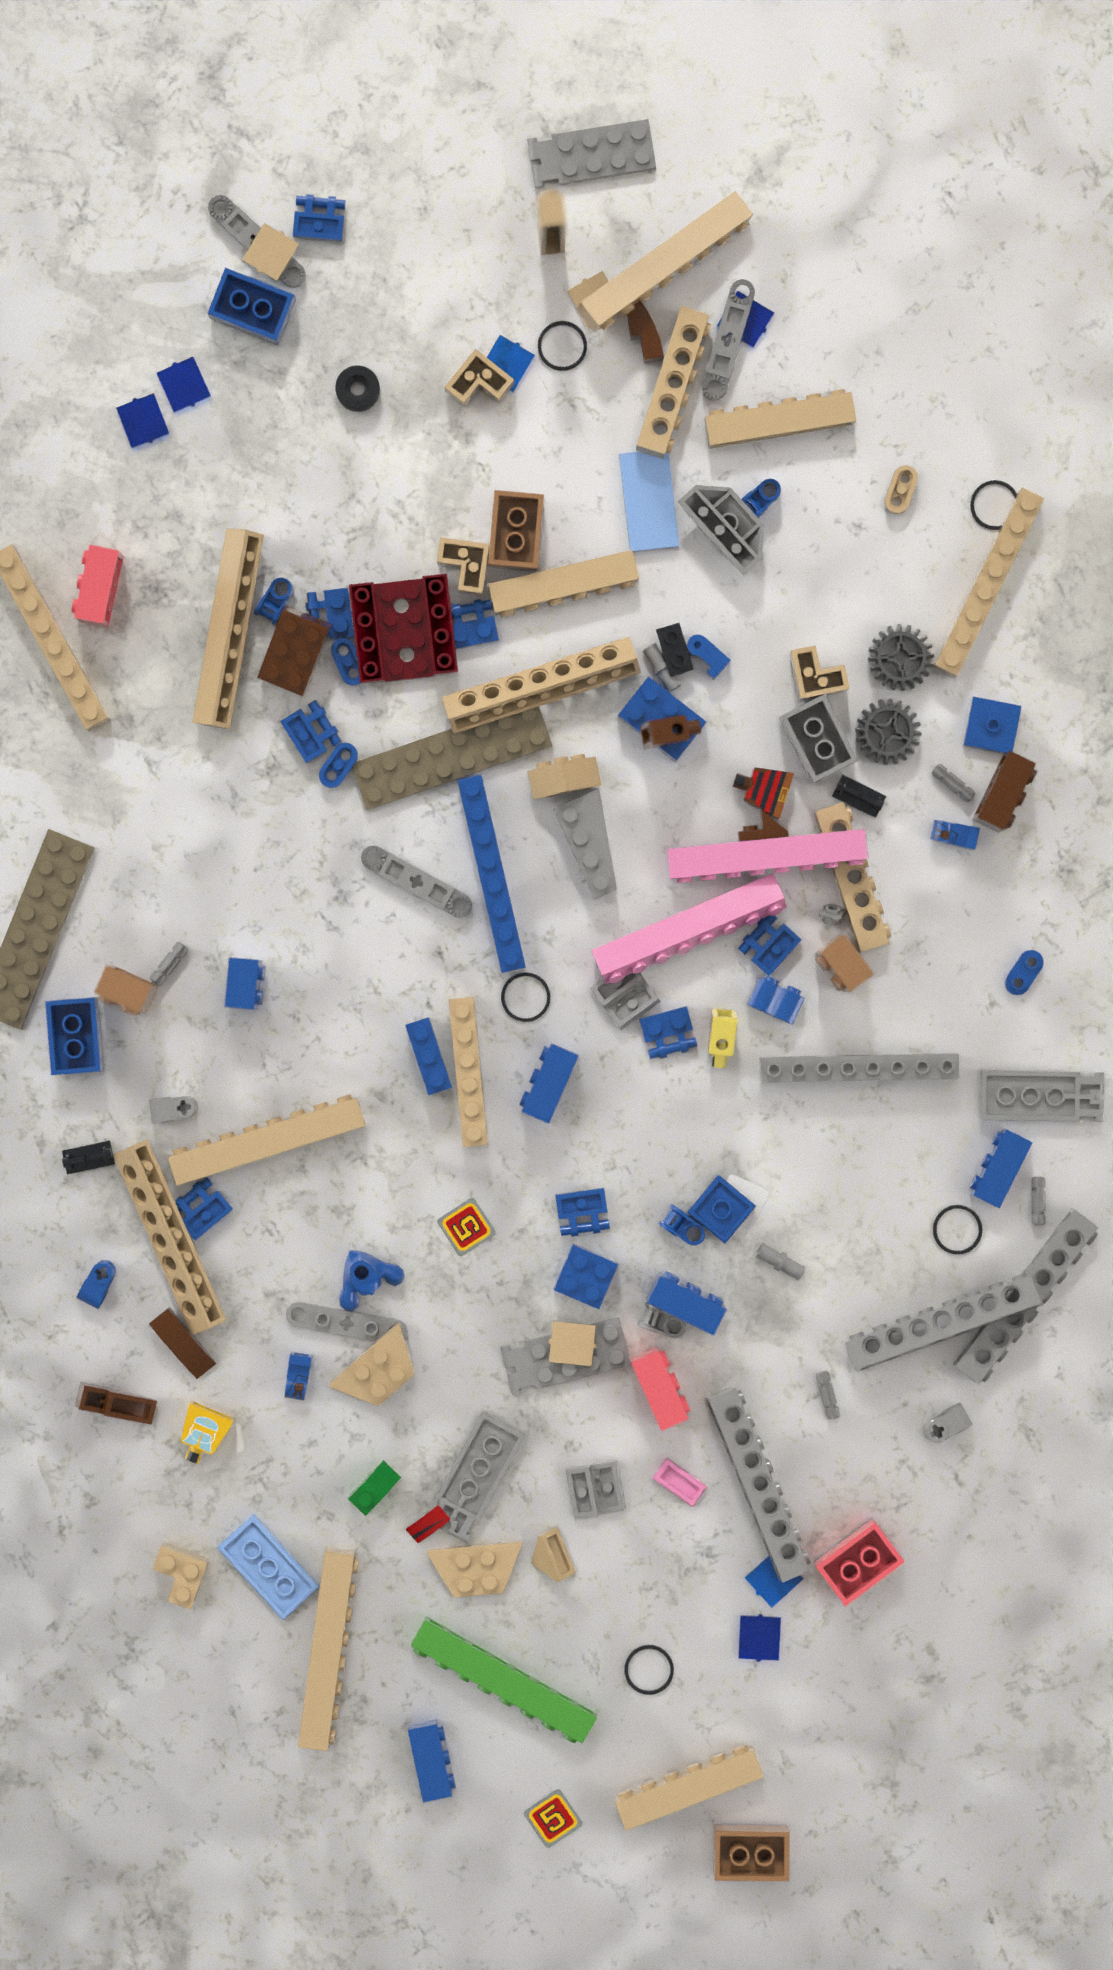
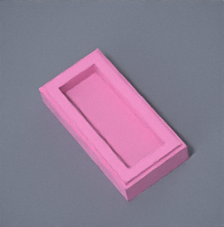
[652,1458,707,1507]

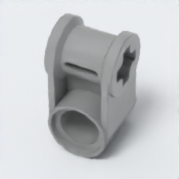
[149,1096,198,1124]
[637,1302,686,1338]
[923,1402,973,1443]

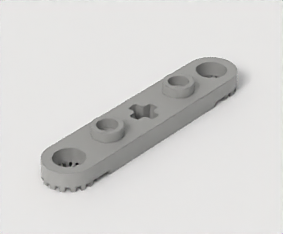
[208,195,306,288]
[702,279,755,400]
[361,846,472,918]
[286,1302,408,1341]

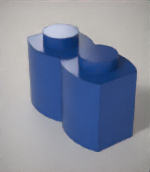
[746,975,805,1025]

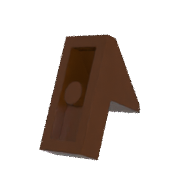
[737,810,789,842]

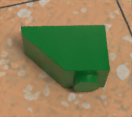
[348,1460,401,1516]

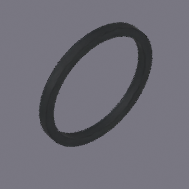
[538,321,587,371]
[970,480,1017,530]
[501,973,550,1022]
[933,1205,983,1254]
[624,1645,674,1695]

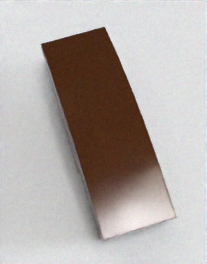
[627,300,664,363]
[149,1307,217,1379]
[75,1382,157,1425]

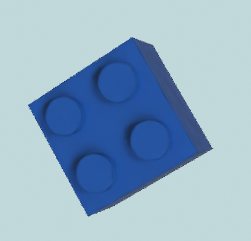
[224,957,266,1010]
[553,1243,618,1309]

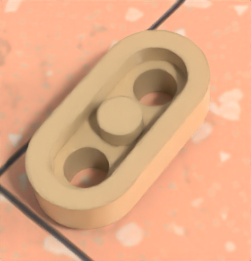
[884,465,918,514]

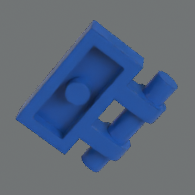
[293,194,346,242]
[305,587,355,640]
[451,599,499,649]
[280,700,342,764]
[738,915,802,976]
[639,1006,698,1059]
[175,1177,234,1241]
[555,1188,610,1237]

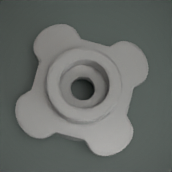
[818,904,847,925]

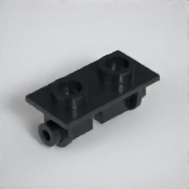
[656,623,694,677]
[832,774,886,818]
[62,1140,115,1175]

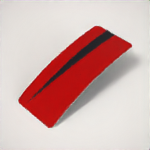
[406,1505,450,1543]

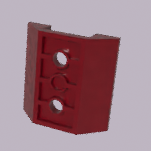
[349,573,458,683]

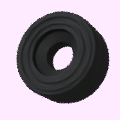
[335,365,380,412]

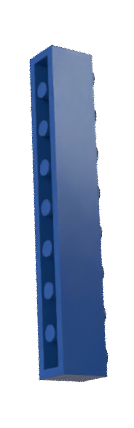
[457,775,526,973]

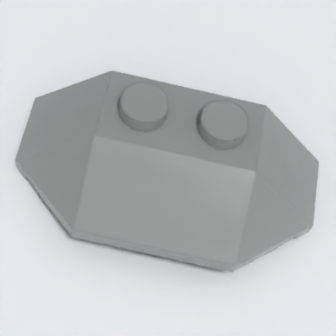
[678,485,764,575]

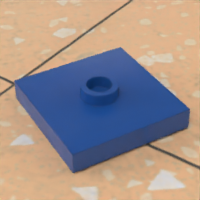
[963,697,1022,753]
[687,1175,756,1244]

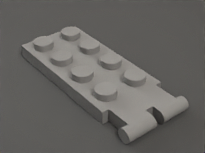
[527,119,656,189]
[980,1070,1104,1122]
[500,1317,631,1395]
[427,1411,526,1543]

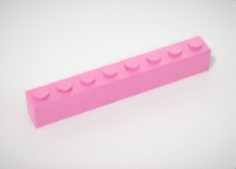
[667,829,869,883]
[591,873,787,984]

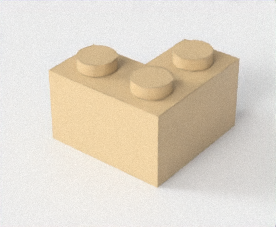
[445,349,514,407]
[437,537,490,596]
[790,645,850,701]
[527,754,601,800]
[152,1542,210,1610]

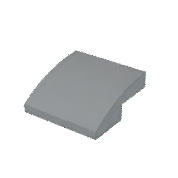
[590,973,661,1030]
[566,1460,626,1518]

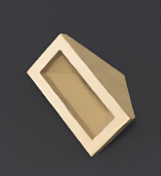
[531,1527,576,1582]

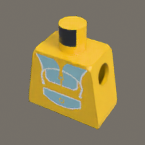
[180,1401,235,1464]

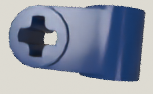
[742,478,781,518]
[254,577,294,626]
[658,1204,705,1245]
[76,1260,116,1309]

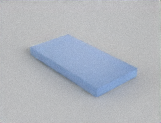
[619,452,679,552]
[217,1514,320,1620]

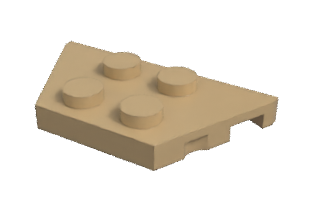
[329,1322,415,1406]
[427,1541,522,1598]

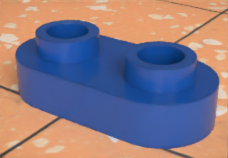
[331,638,361,686]
[319,743,358,788]
[1004,950,1044,995]

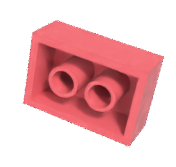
[71,545,124,628]
[630,1346,691,1431]
[814,1518,905,1606]

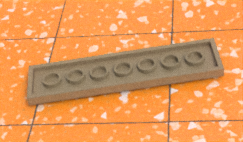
[352,707,553,811]
[0,829,95,1030]

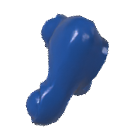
[339,1250,405,1311]

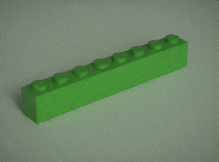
[411,1616,597,1744]

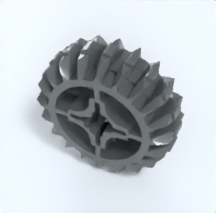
[867,624,934,691]
[855,699,922,765]

